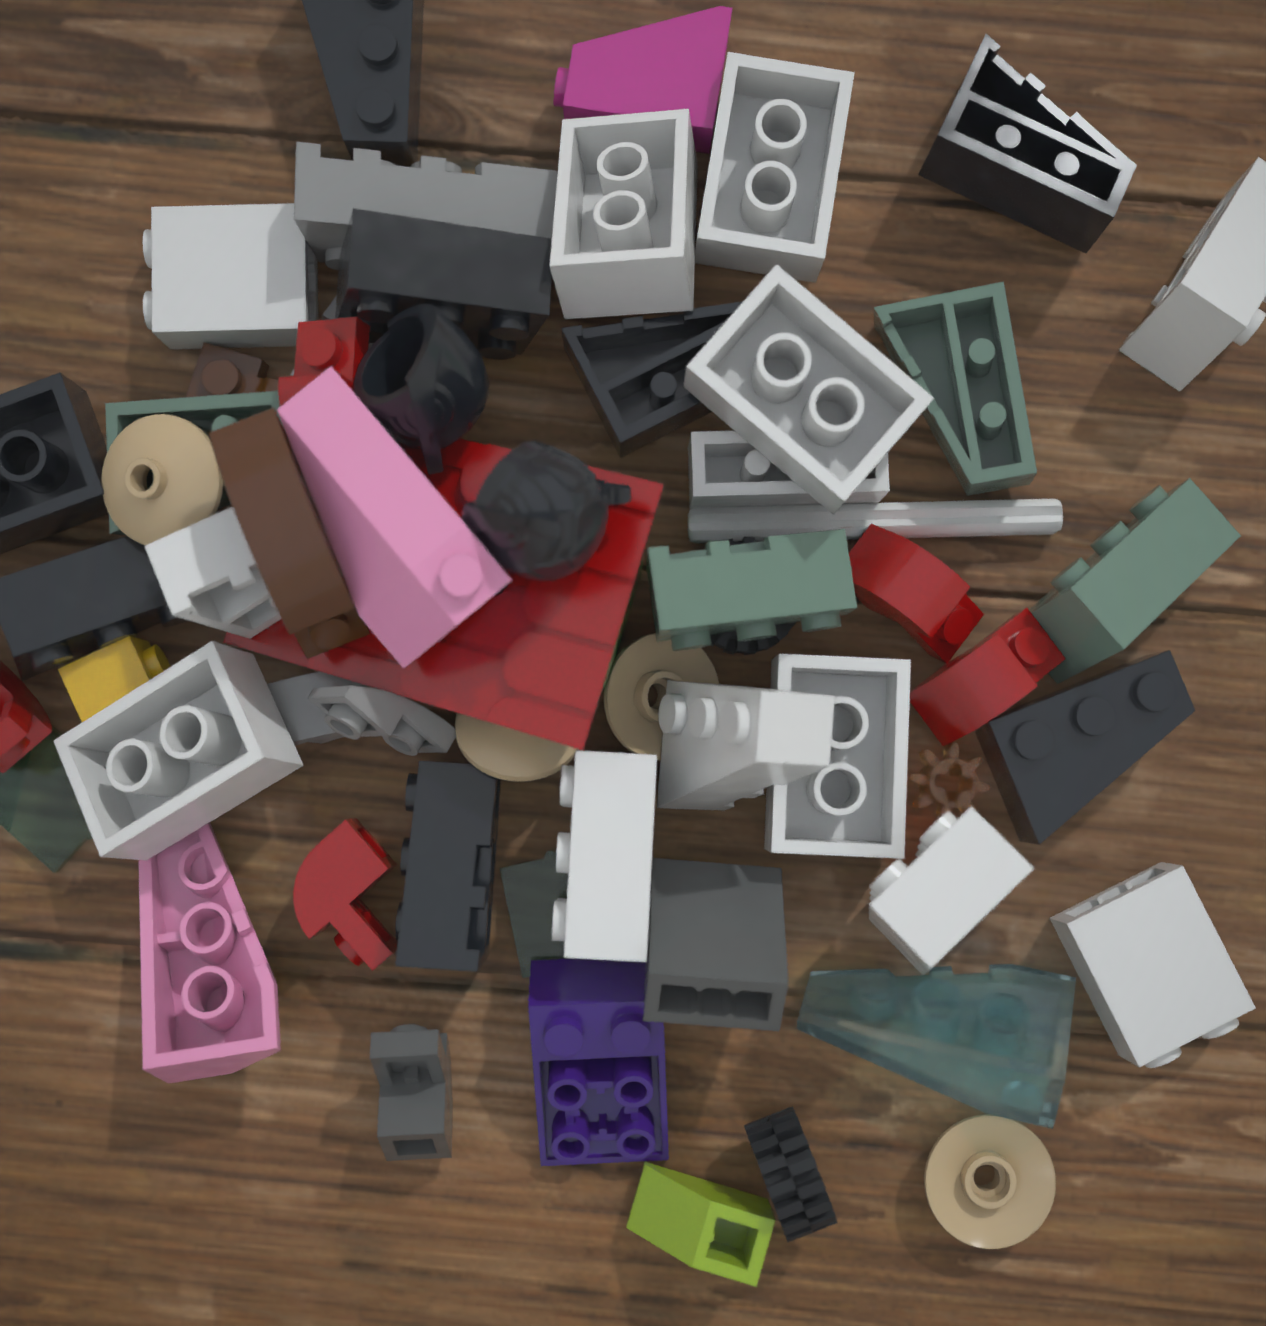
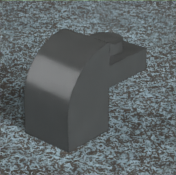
[370,1024,453,1161]

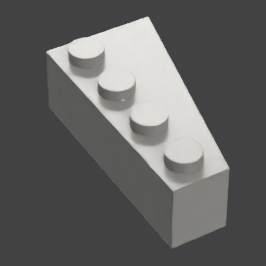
[294,141,558,270]

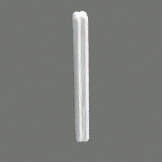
[688,499,1063,543]

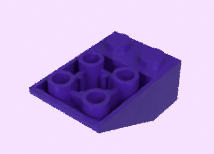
[528,958,669,1166]

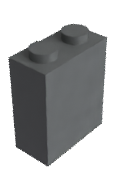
[643,858,789,1031]

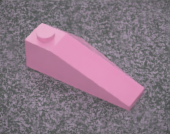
[277,366,512,668]
[139,822,281,1084]

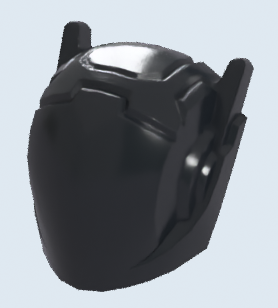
[354,304,489,475]
[461,440,632,582]

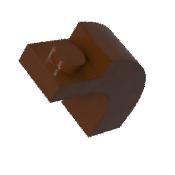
[208,408,370,659]

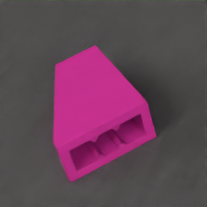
[554,6,732,154]

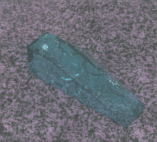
[797,964,1076,1129]

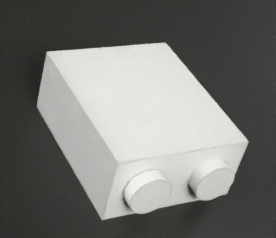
[143,203,318,349]
[1050,862,1256,1068]

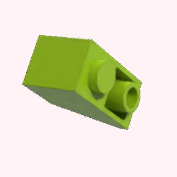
[626,1162,776,1287]

